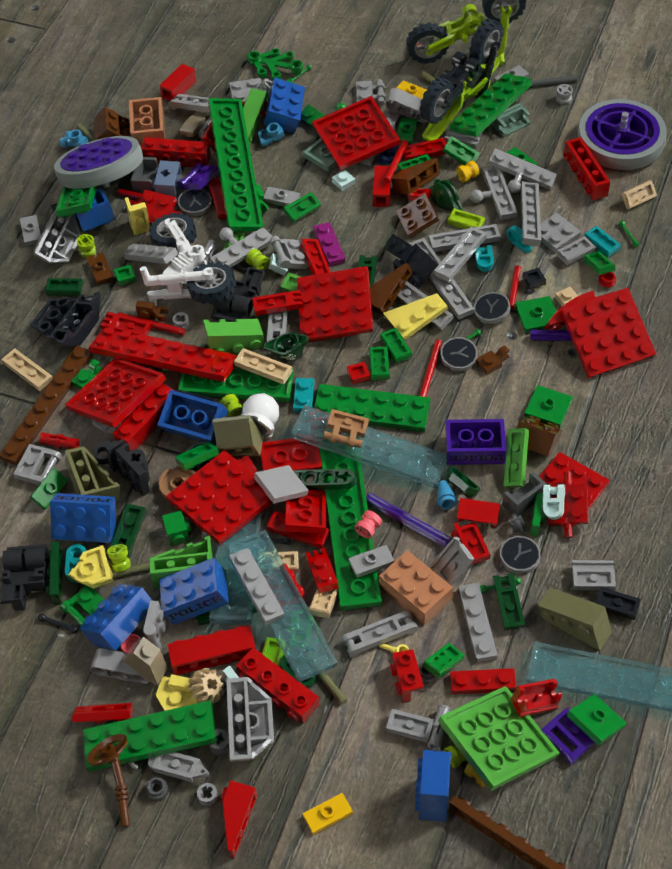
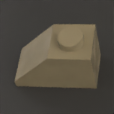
[122,637,168,686]

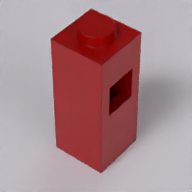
[159,64,197,101]
[373,166,391,207]

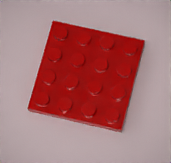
[312,96,401,171]
[297,266,374,342]
[560,287,656,379]
[64,358,166,428]
[166,450,273,546]

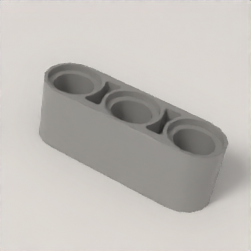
[385,88,428,123]
[90,648,149,684]

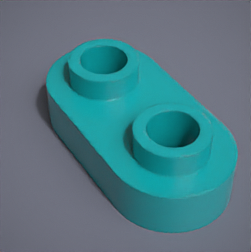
[65,544,86,583]

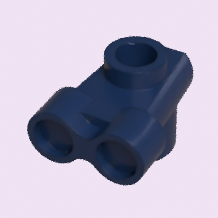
[378,145,398,164]

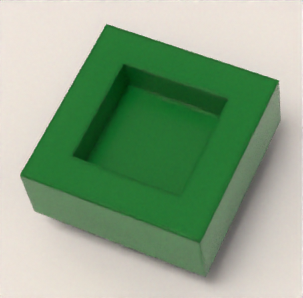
[114,265,136,286]

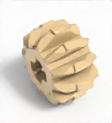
[188,668,225,703]

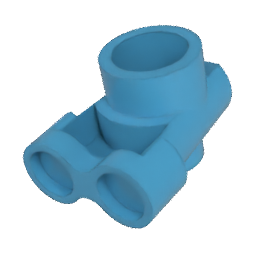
[257,122,285,147]
[59,130,88,148]

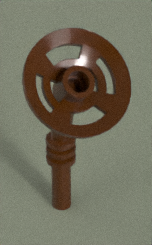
[87,734,130,827]

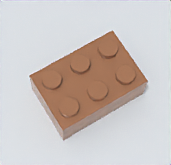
[129,97,165,147]
[379,550,453,626]

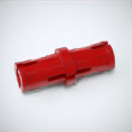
[39,432,80,449]

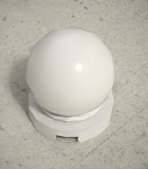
[241,393,279,442]

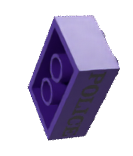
[445,419,506,465]

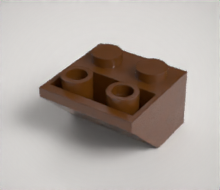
[93,107,131,140]
[516,416,563,456]

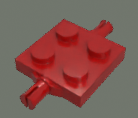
[129,190,182,225]
[547,472,589,539]

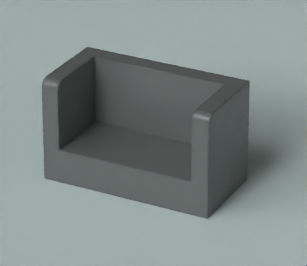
[131,157,158,193]
[502,472,546,516]

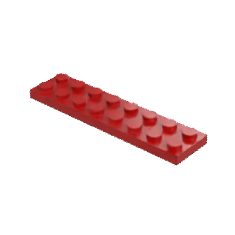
[89,327,238,382]

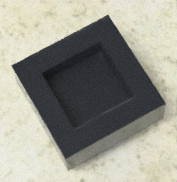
[522,268,546,290]

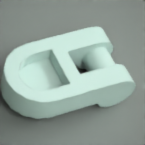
[543,484,565,520]

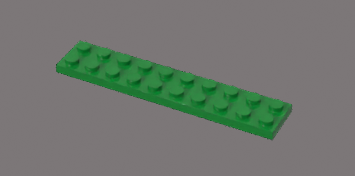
[208,98,264,231]
[318,435,382,611]

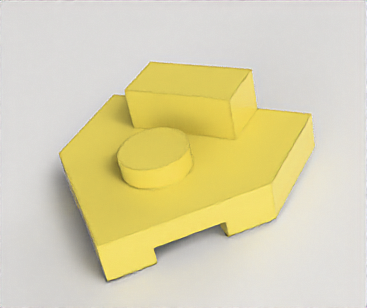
[68,545,113,589]
[156,674,197,711]

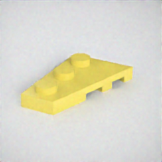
[383,293,448,340]

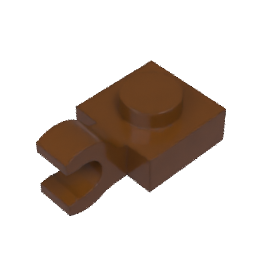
[135,301,168,322]
[476,346,510,375]

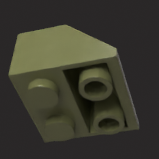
[213,415,263,458]

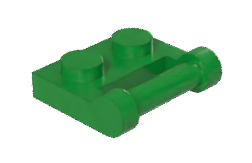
[60,586,104,626]

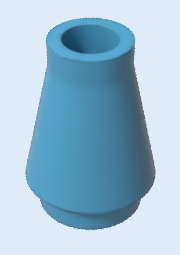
[437,480,457,510]

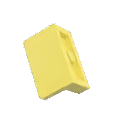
[124,197,150,235]

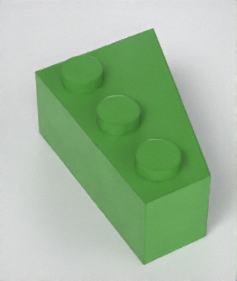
[203,319,264,354]
[150,536,213,589]

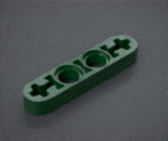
[293,469,357,490]

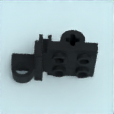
[211,267,265,322]
[93,438,150,496]
[0,544,48,611]

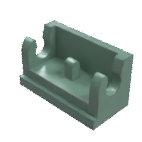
[493,102,531,137]

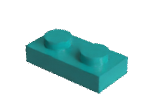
[293,378,315,413]

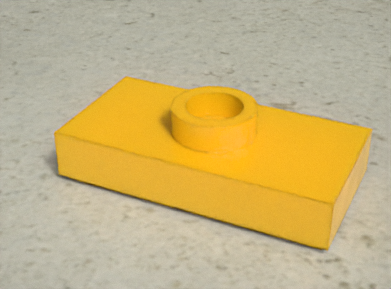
[397,80,427,99]
[303,793,353,835]

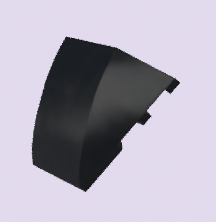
[30,292,101,346]

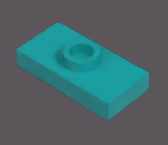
[584,226,621,258]

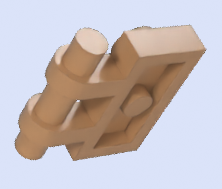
[323,409,369,448]

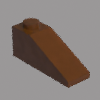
[391,158,440,195]
[370,263,412,316]

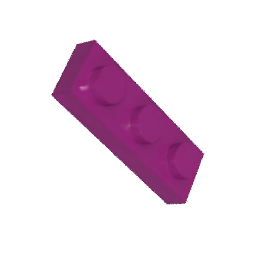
[313,222,346,267]

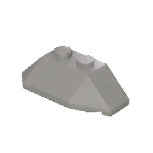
[33,209,81,263]
[226,677,274,762]

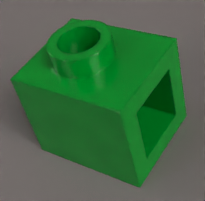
[162,510,191,545]

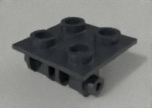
[393,243,439,289]

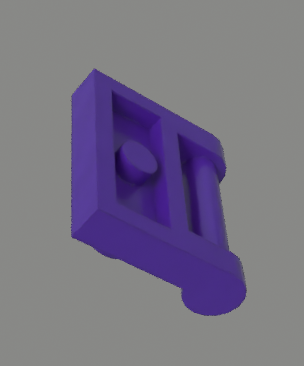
[177,163,219,190]
[541,707,596,766]

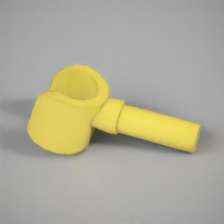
[379,643,409,653]

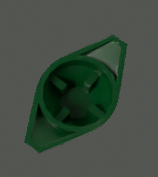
[429,179,463,211]
[263,332,309,361]

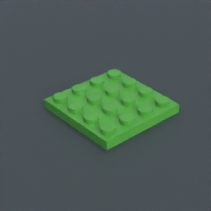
[438,686,559,791]

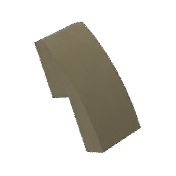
[179,112,210,137]

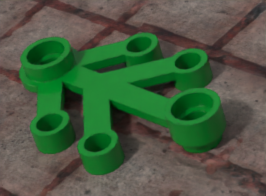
[247,48,303,80]

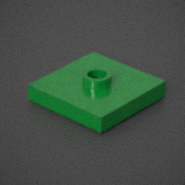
[515,296,556,333]
[524,385,573,429]
[566,694,627,746]

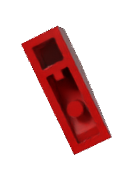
[221,780,257,859]

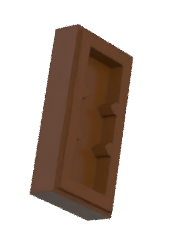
[86,252,114,285]

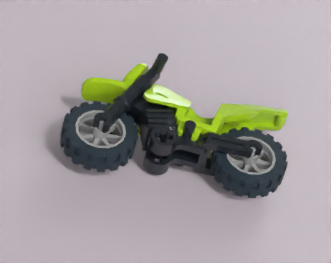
[419,18,503,142]

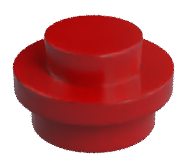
[598,272,617,288]

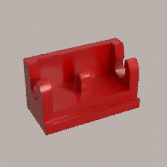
[457,498,500,527]
[510,678,562,717]

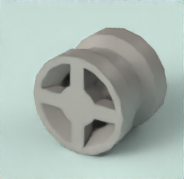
[556,84,573,105]

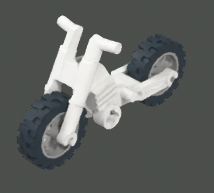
[140,213,236,307]

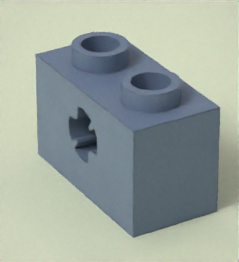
[152,161,182,197]

